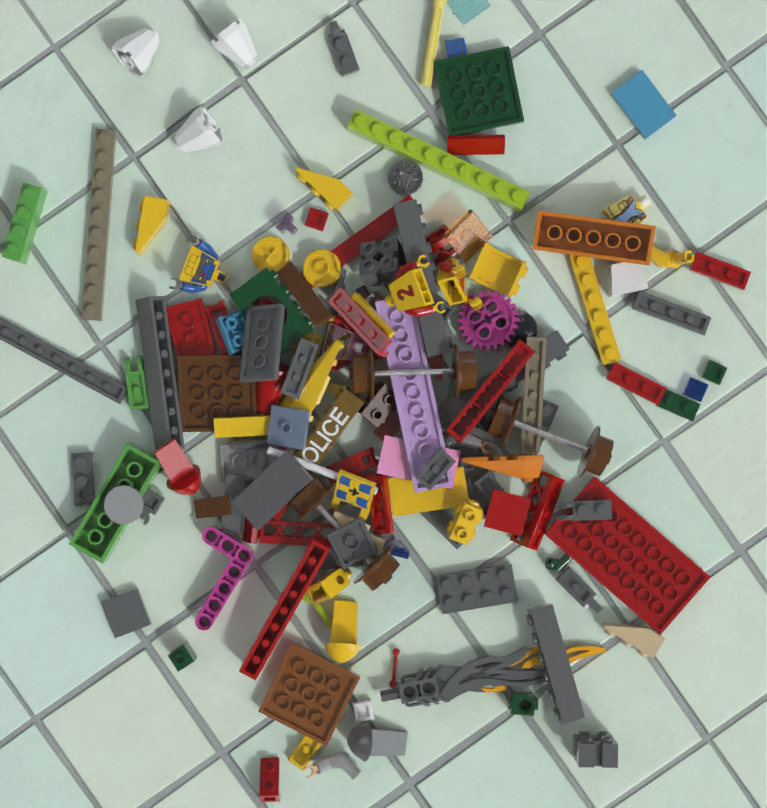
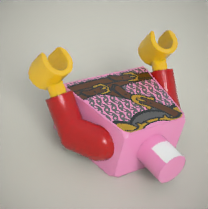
[311,311,368,370]

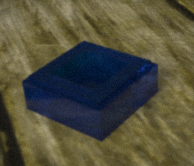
[682,377,709,402]
[390,546,410,559]

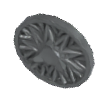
[388,160,423,195]

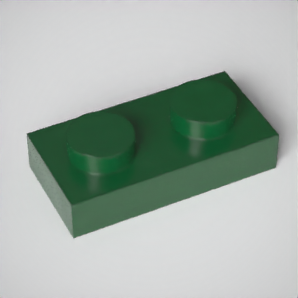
[657,389,701,422]

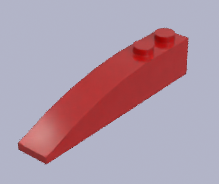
[445,340,535,444]

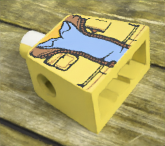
[601,195,651,224]

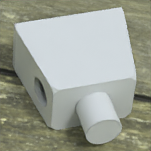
[608,261,648,298]

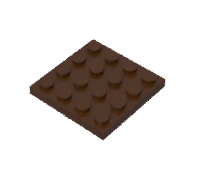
[177,354,257,432]

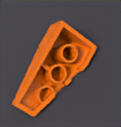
[459,454,544,482]

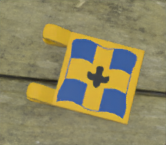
[330,469,376,521]

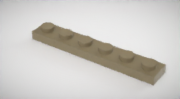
[520,336,547,453]

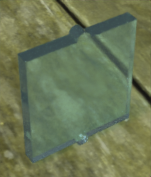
[447,0,490,25]

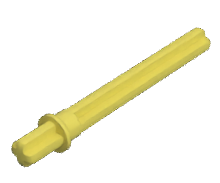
[420,0,447,87]

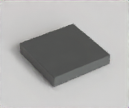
[326,517,378,569]
[101,588,152,638]

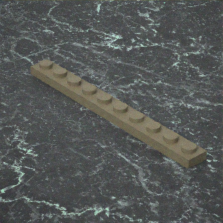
[81,129,117,321]

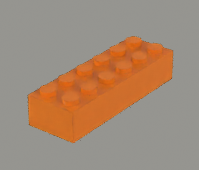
[532,210,656,266]

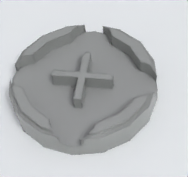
[104,485,144,524]

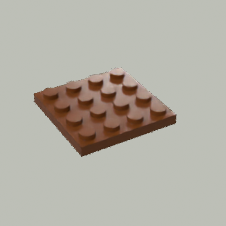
[258,642,361,747]

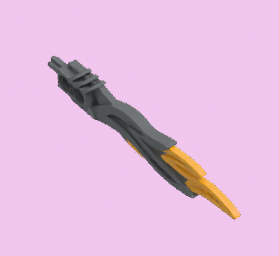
[380,644,606,707]

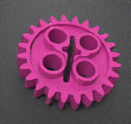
[457,290,520,352]

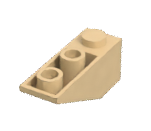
[601,622,665,658]

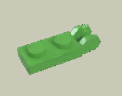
[125,355,150,411]

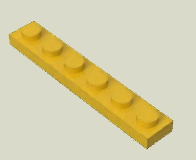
[569,255,622,366]

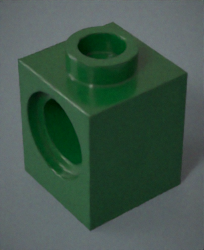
[168,641,197,672]
[509,691,538,716]

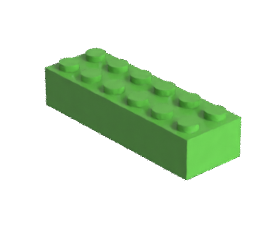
[69,443,162,563]

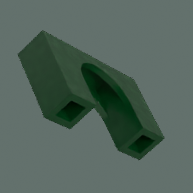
[229,267,314,355]

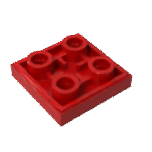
[483,489,531,536]

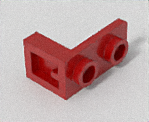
[259,757,281,802]

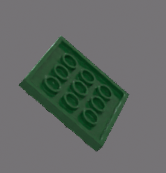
[434,46,524,136]

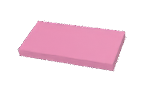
[377,435,461,489]

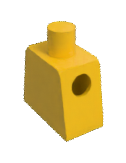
[306,568,352,605]

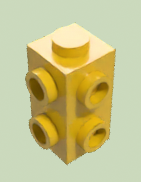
[446,498,484,545]

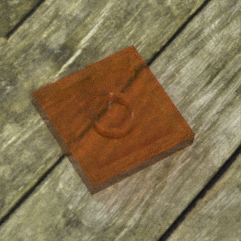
[443,209,493,263]

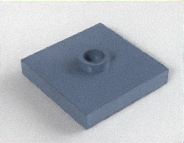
[267,405,310,450]

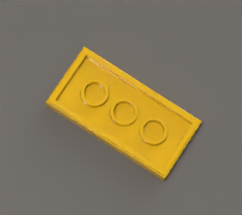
[387,467,469,517]

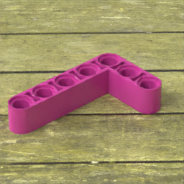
[195,526,254,631]

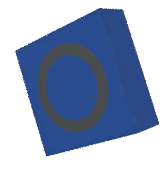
[445,38,467,58]

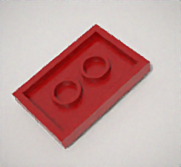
[166,298,217,356]

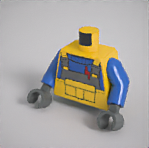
[169,232,228,293]

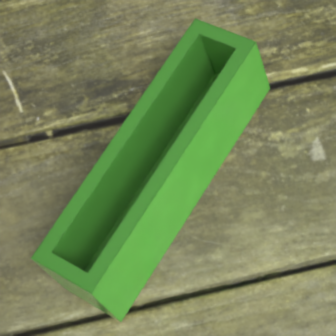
[1,182,48,264]

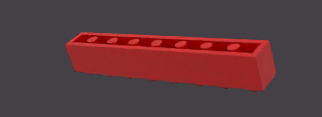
[239,534,331,681]

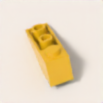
[295,168,353,212]
[133,196,170,255]

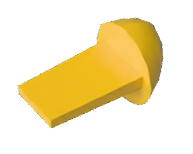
[325,600,362,663]

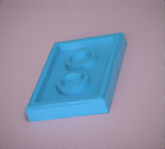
[611,70,677,139]

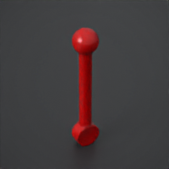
[389,648,400,688]

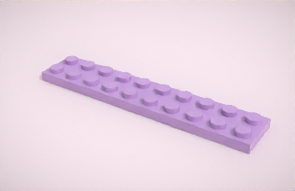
[375,300,453,493]

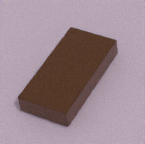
[193,495,232,519]

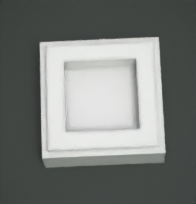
[352,699,374,722]

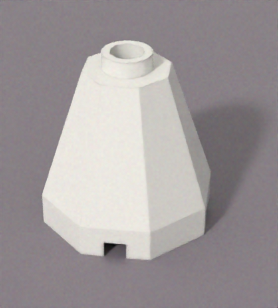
[210,18,257,69]
[112,28,160,78]
[175,106,224,153]

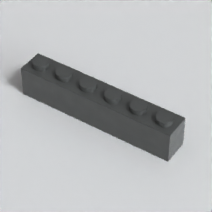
[526,603,585,724]

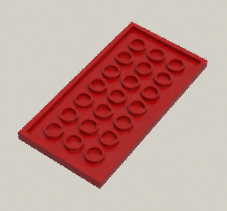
[544,476,710,635]

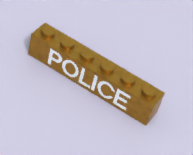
[292,386,366,475]

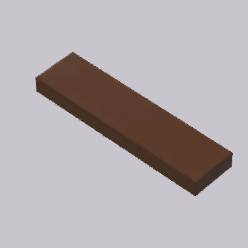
[276,261,333,329]

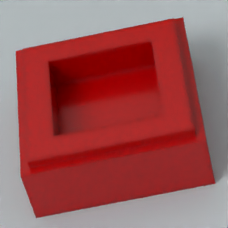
[305,207,329,232]

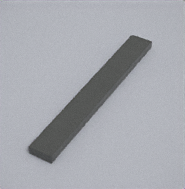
[0,317,128,404]

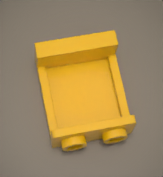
[468,242,528,298]

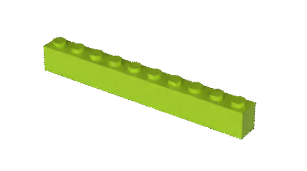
[347,109,530,213]

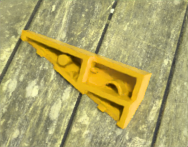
[279,340,344,422]

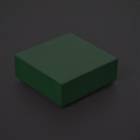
[701,360,727,385]

